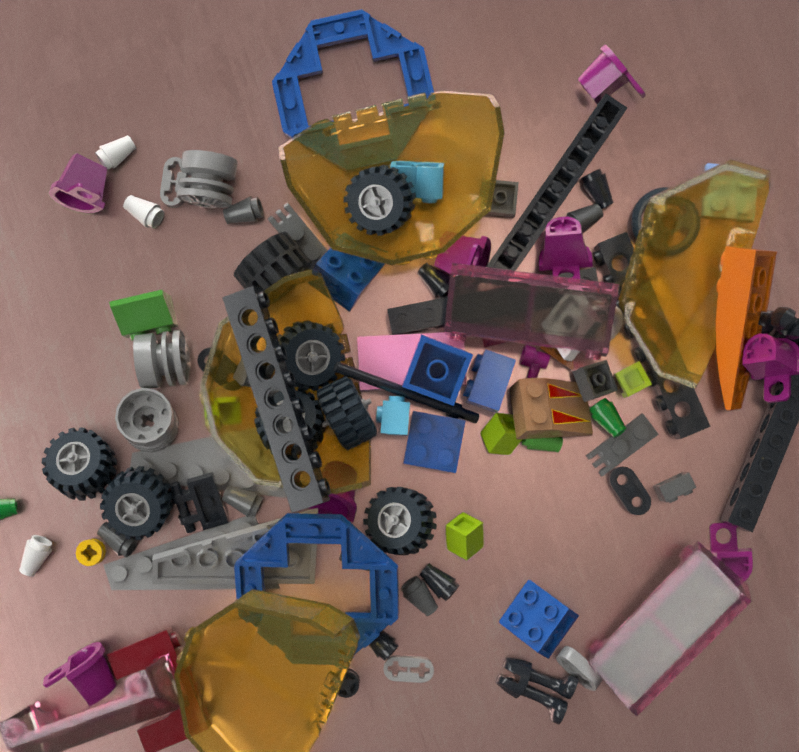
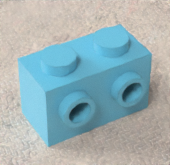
[376,396,410,436]

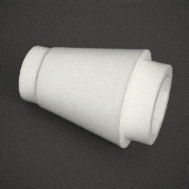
[95,135,136,170]
[123,195,164,228]
[19,535,52,577]

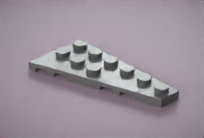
[130,428,286,498]

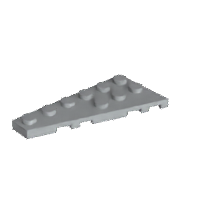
[152,508,318,584]
[103,515,280,590]

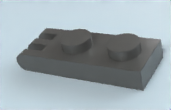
[267,203,328,272]
[585,413,659,477]

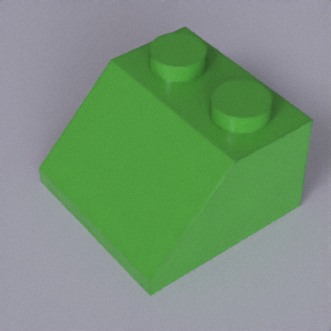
[109,289,178,341]

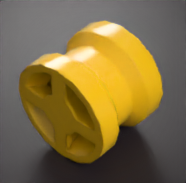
[76,538,107,566]

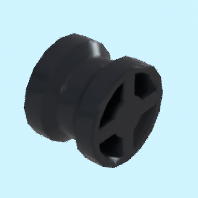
[333,668,360,698]

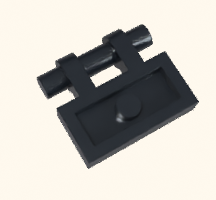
[169,472,229,533]

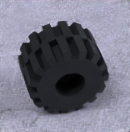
[234,231,312,303]

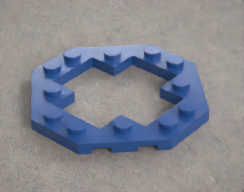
[272,9,435,172]
[234,513,399,664]

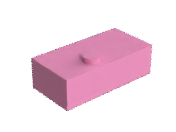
[357,331,467,392]

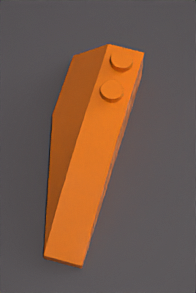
[716,246,777,410]

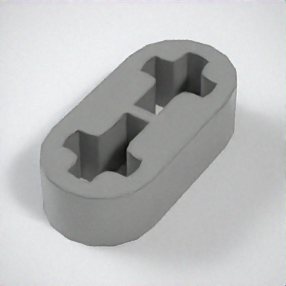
[160,157,189,208]
[556,646,603,691]
[383,655,434,683]

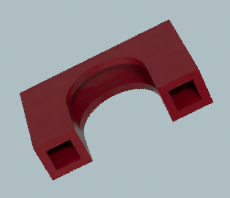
[107,627,212,752]

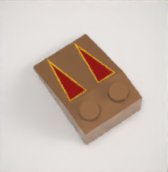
[509,378,593,439]

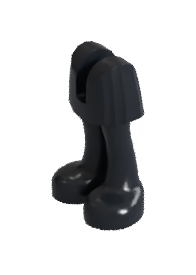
[758,307,799,342]
[496,658,579,725]

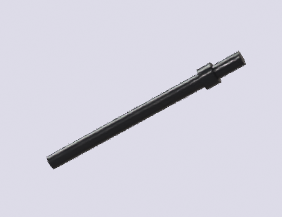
[333,361,479,423]

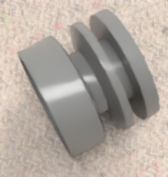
[176,150,238,208]
[133,330,191,389]
[115,388,179,453]

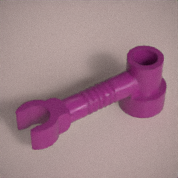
[519,344,550,378]

